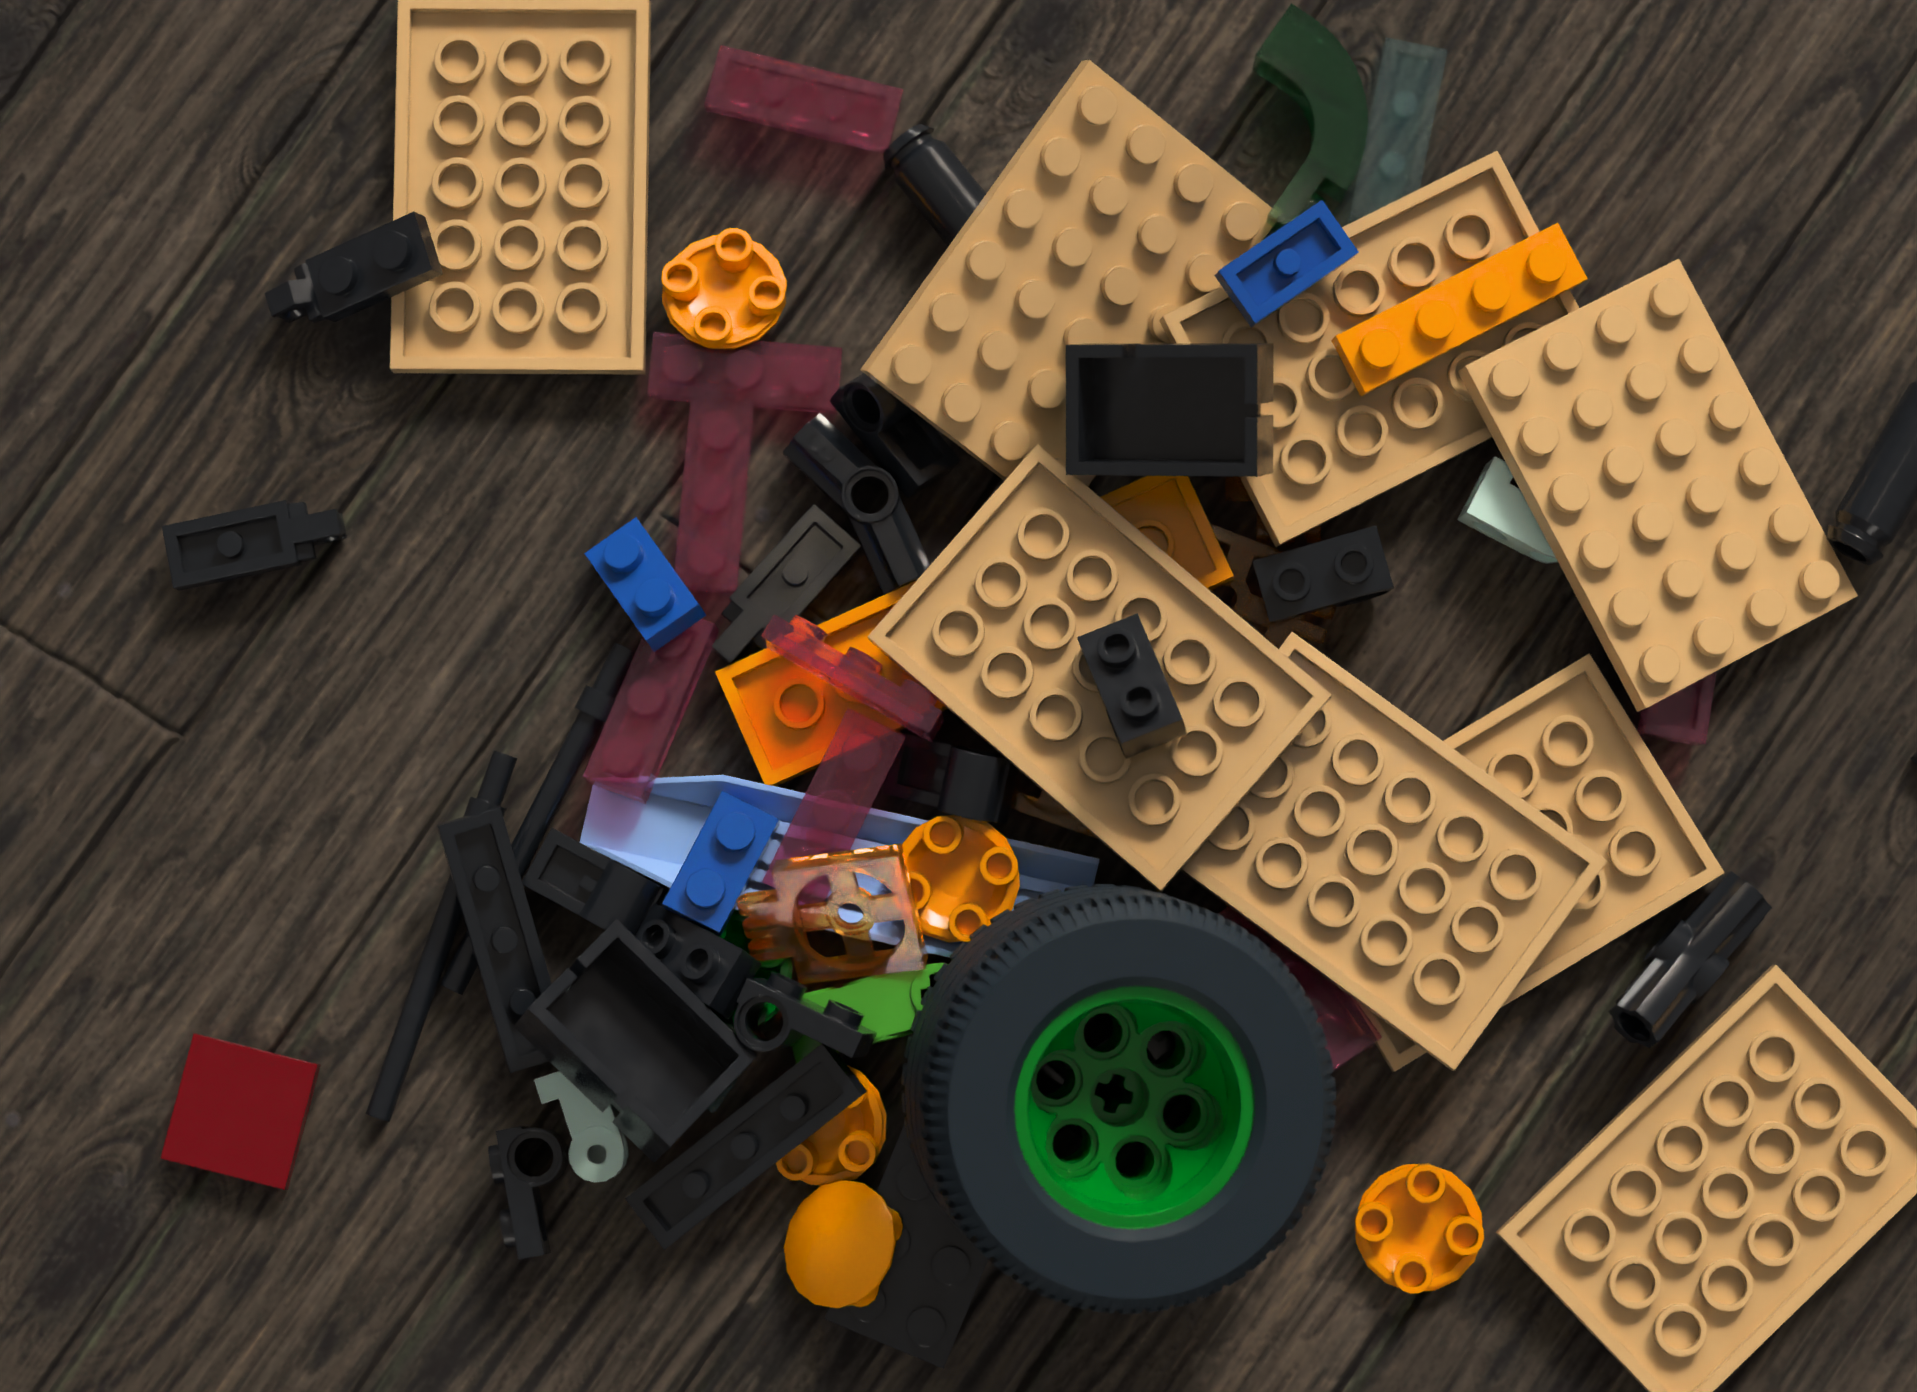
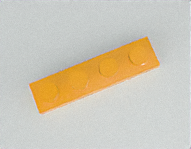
[1331,223,1588,396]

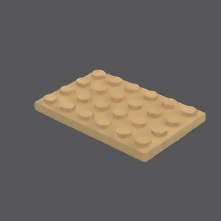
[390,0,651,375]
[860,60,1281,486]
[1159,151,1579,547]
[1458,259,1858,712]
[867,444,1332,893]
[1180,632,1607,1071]
[1344,654,1724,1072]
[1495,965,1917,1392]

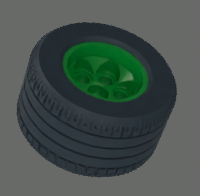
[902,884,1336,1314]

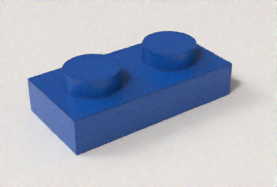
[1214,200,1359,328]
[584,517,706,652]
[662,790,780,937]

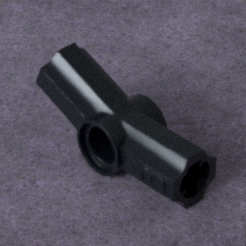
[783,413,931,595]
[1608,871,1772,1049]

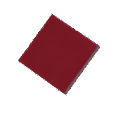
[160,1033,321,1190]

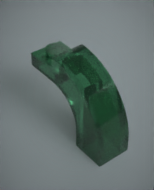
[1252,3,1368,233]

